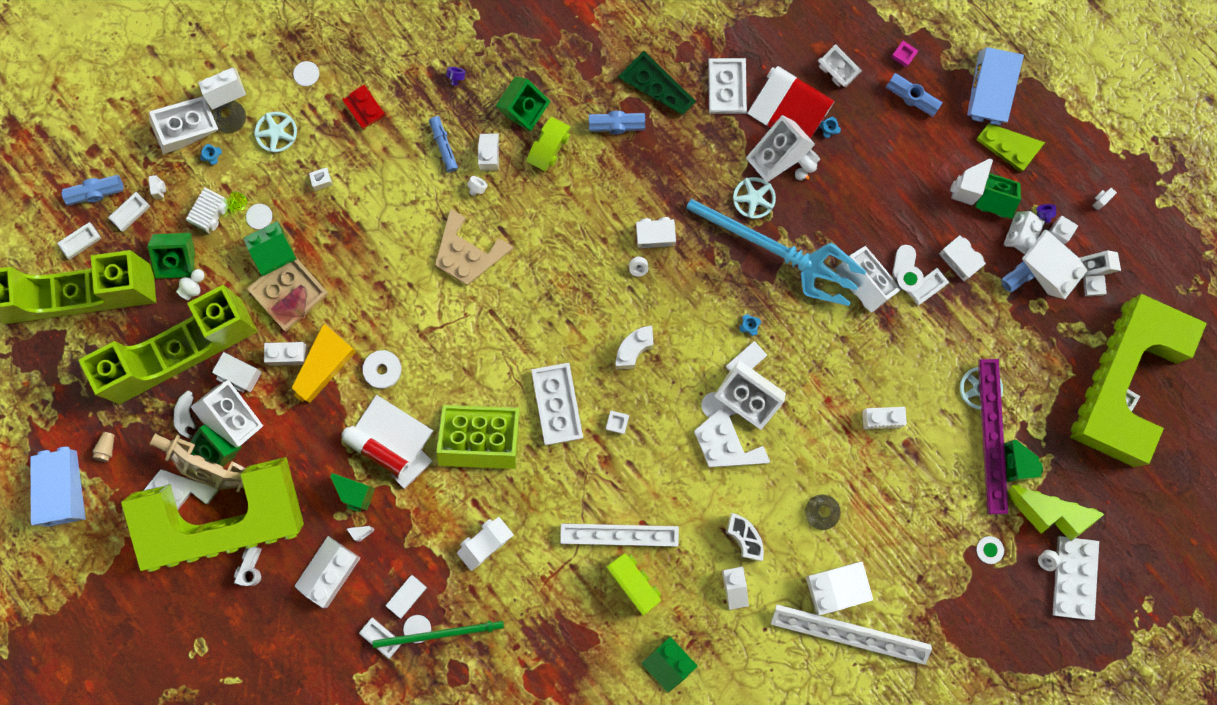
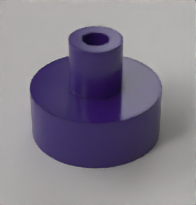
[446,67,466,85]
[1036,204,1056,223]

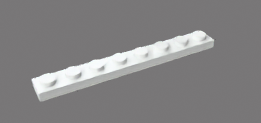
[771,604,932,665]

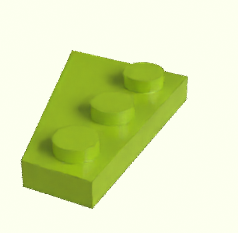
[976,124,1045,173]

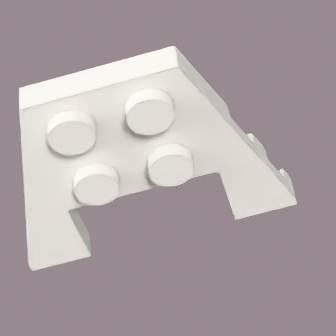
[694,405,770,467]
[145,470,219,510]

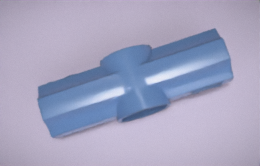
[886,73,943,117]
[589,111,645,134]
[61,175,124,206]
[1000,261,1035,293]

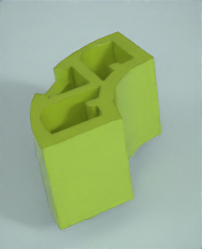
[526,117,571,172]

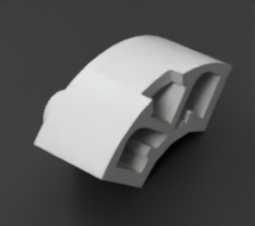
[616,326,653,369]
[726,513,764,561]
[457,517,514,571]

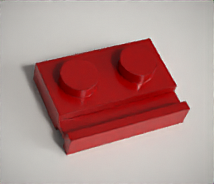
[342,85,386,130]

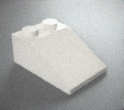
[149,96,218,154]
[746,115,815,182]
[1022,230,1087,299]
[191,380,263,448]
[805,562,873,615]

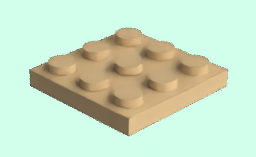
[247,259,329,332]

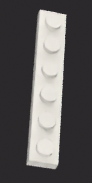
[561,524,679,546]

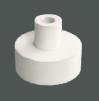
[467,176,487,196]
[629,257,648,276]
[1038,550,1060,571]

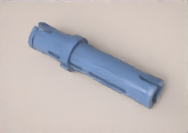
[428,116,458,173]

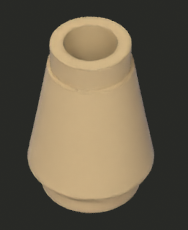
[92,432,115,462]

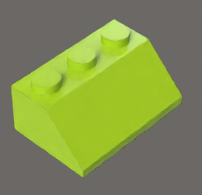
[606,553,662,616]

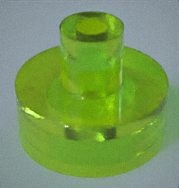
[227,191,248,211]

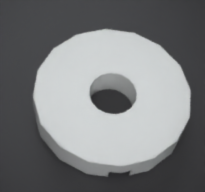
[363,350,402,389]

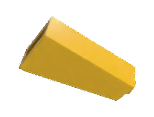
[292,324,356,403]

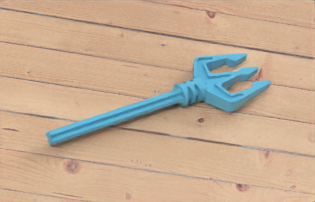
[686,199,866,306]

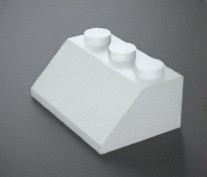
[835,246,902,313]
[714,360,786,430]
[295,536,361,608]

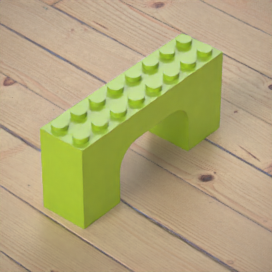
[0,250,156,324]
[79,285,258,404]
[1070,294,1207,467]
[121,457,304,572]

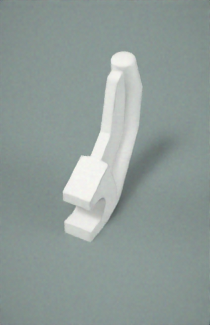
[174,391,197,439]

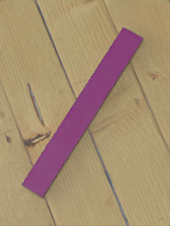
[978,359,1009,514]

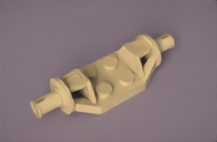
[150,433,246,493]

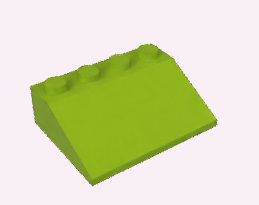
[437,405,520,469]

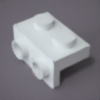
[818,45,862,87]
[1004,211,1045,254]

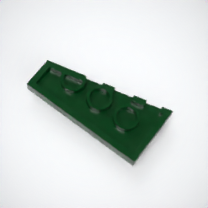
[618,51,696,116]

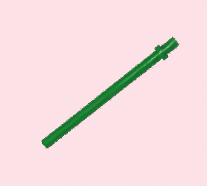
[373,620,504,648]

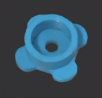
[819,117,841,138]
[200,144,222,165]
[739,314,761,336]

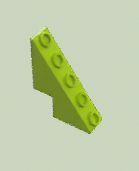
[1007,485,1104,541]

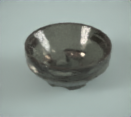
[212,100,246,133]
[805,494,841,530]

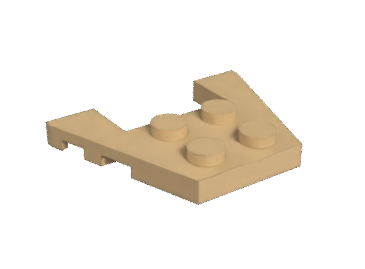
[435,209,513,286]

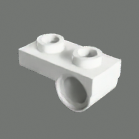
[234,546,262,586]

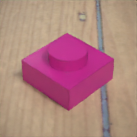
[891,41,918,67]

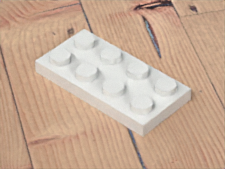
[531,363,583,446]
[1053,536,1099,620]

